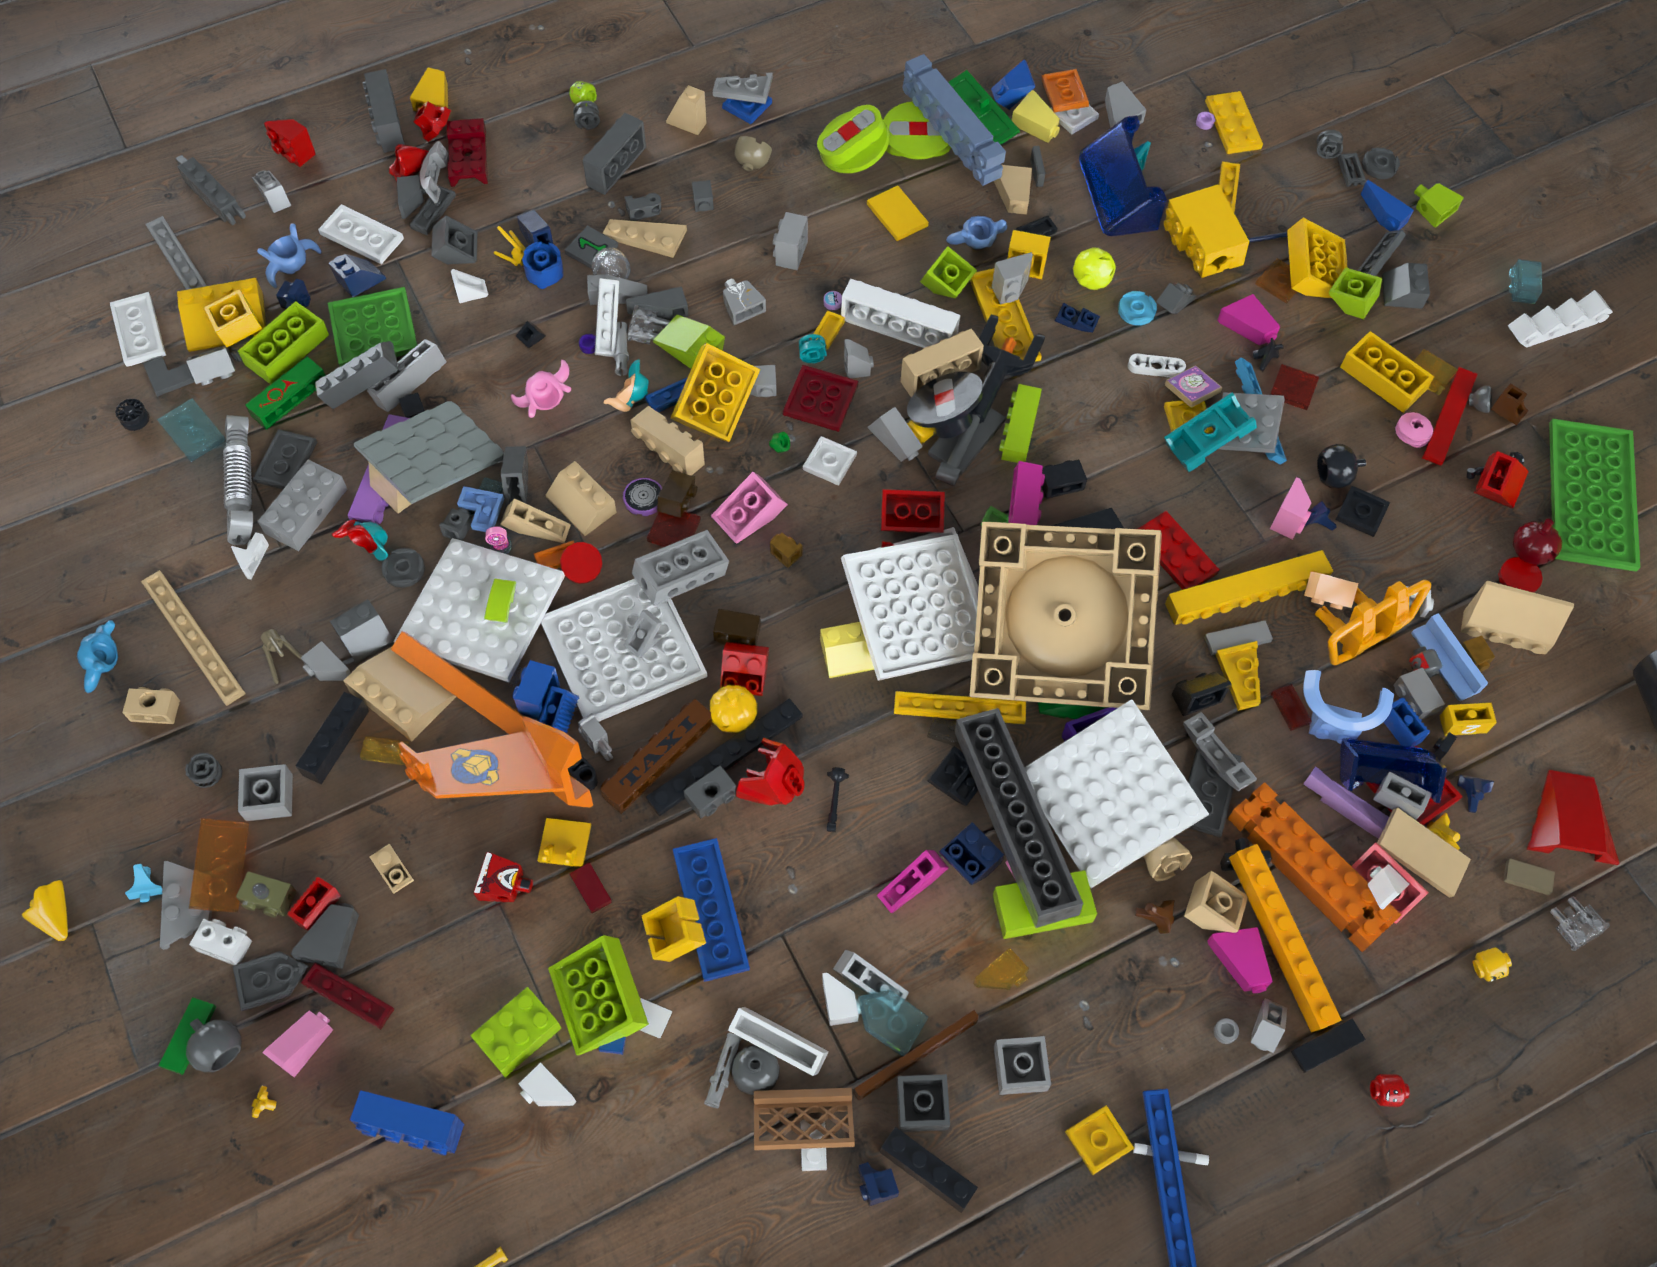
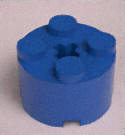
[522,242,564,289]

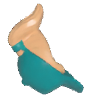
[603,359,649,412]

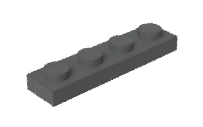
[1358,230,1406,276]

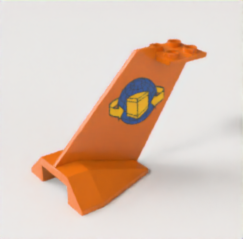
[398,716,593,808]

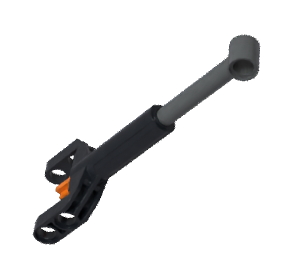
[935,314,1046,486]

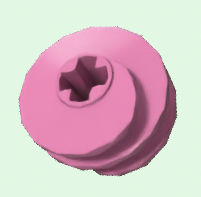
[1395,412,1433,448]

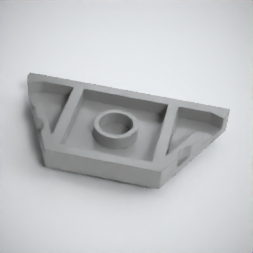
[160,861,213,950]

